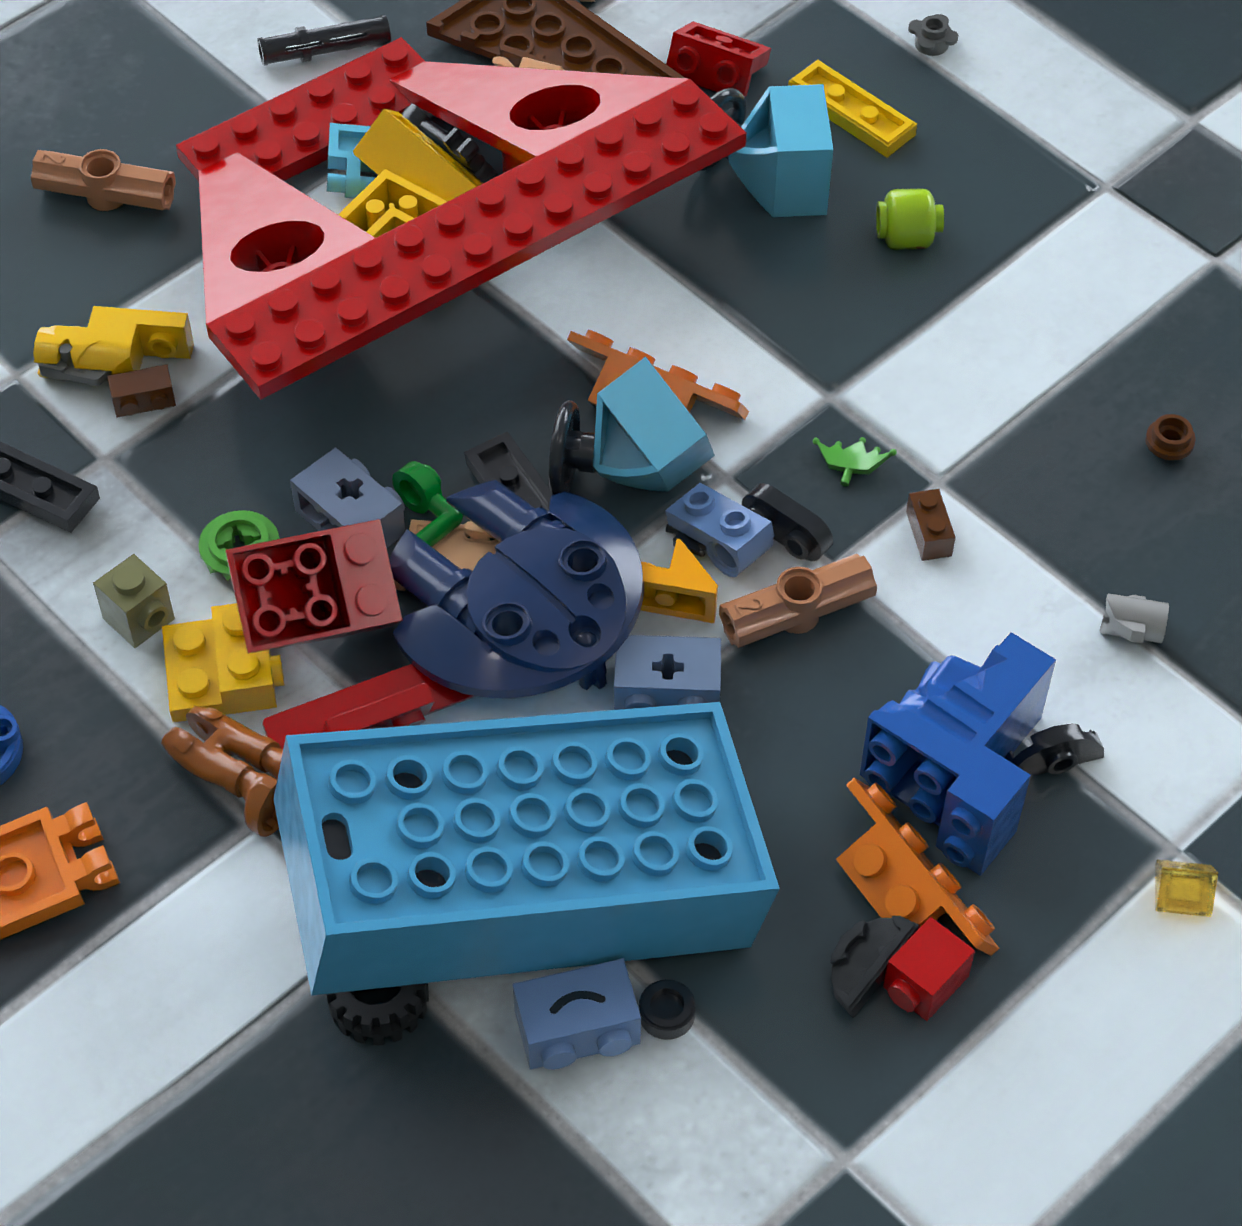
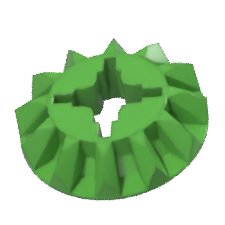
[198,510,279,581]

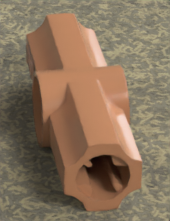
[31,149,176,211]
[719,554,877,648]

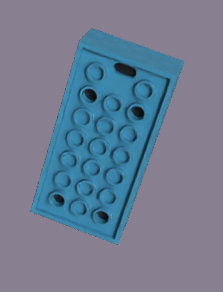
[273,702,780,996]

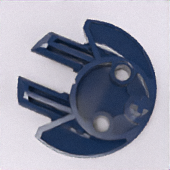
[389,480,644,698]

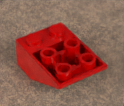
[225,519,403,654]

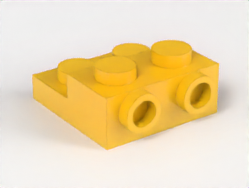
[162,603,285,723]

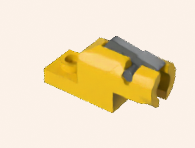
[33,306,194,386]

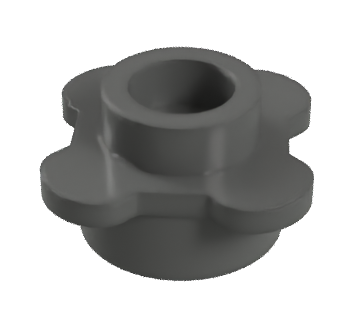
[908,14,959,56]

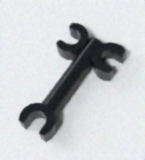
[401,103,498,183]

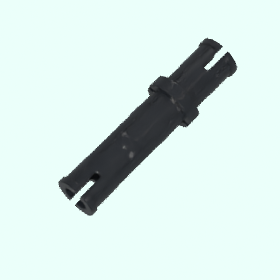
[257,15,391,66]

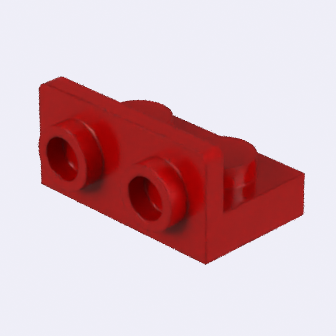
[666,21,771,98]

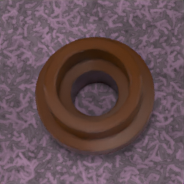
[1145,414,1196,460]

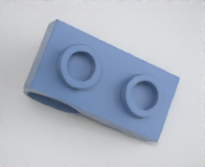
[665,483,774,577]

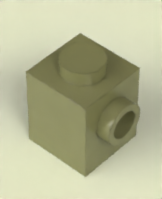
[93,554,175,648]

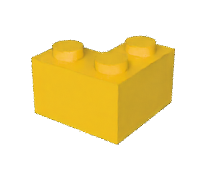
[338,169,448,238]

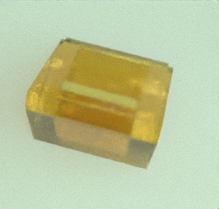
[1155,859,1218,917]

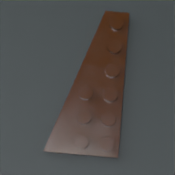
[426,0,684,78]

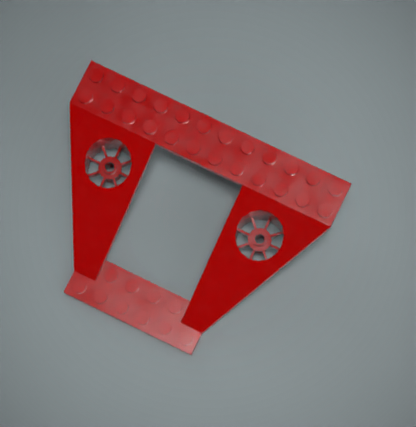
[176,37,747,400]

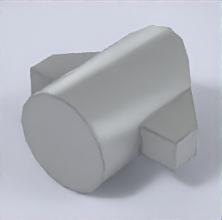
[1099,593,1169,643]

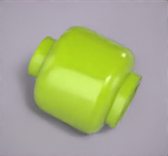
[876,189,944,250]

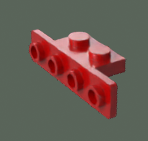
[262,664,474,749]

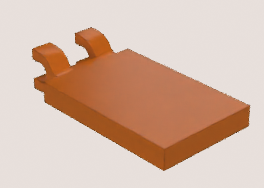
[0,802,120,940]

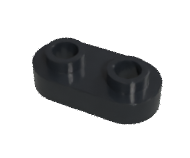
[742,483,833,561]

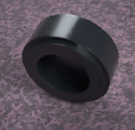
[639,979,696,1040]

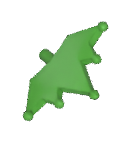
[813,437,897,486]

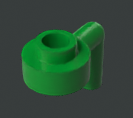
[392,461,463,547]

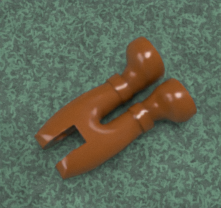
[161,706,283,837]

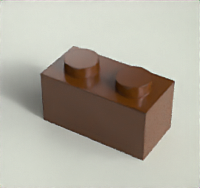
[107,364,176,418]
[906,489,956,561]

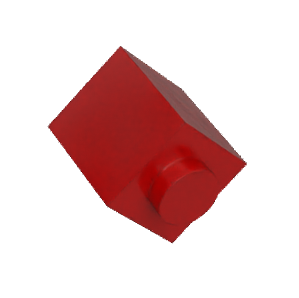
[883,916,975,1021]

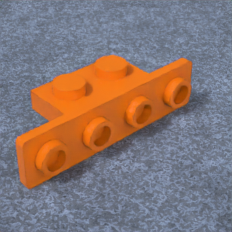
[567,330,749,420]
[836,777,999,956]

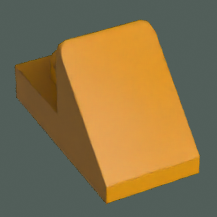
[640,539,718,623]

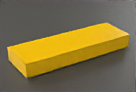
[788,59,917,158]

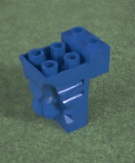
[859,632,1056,876]

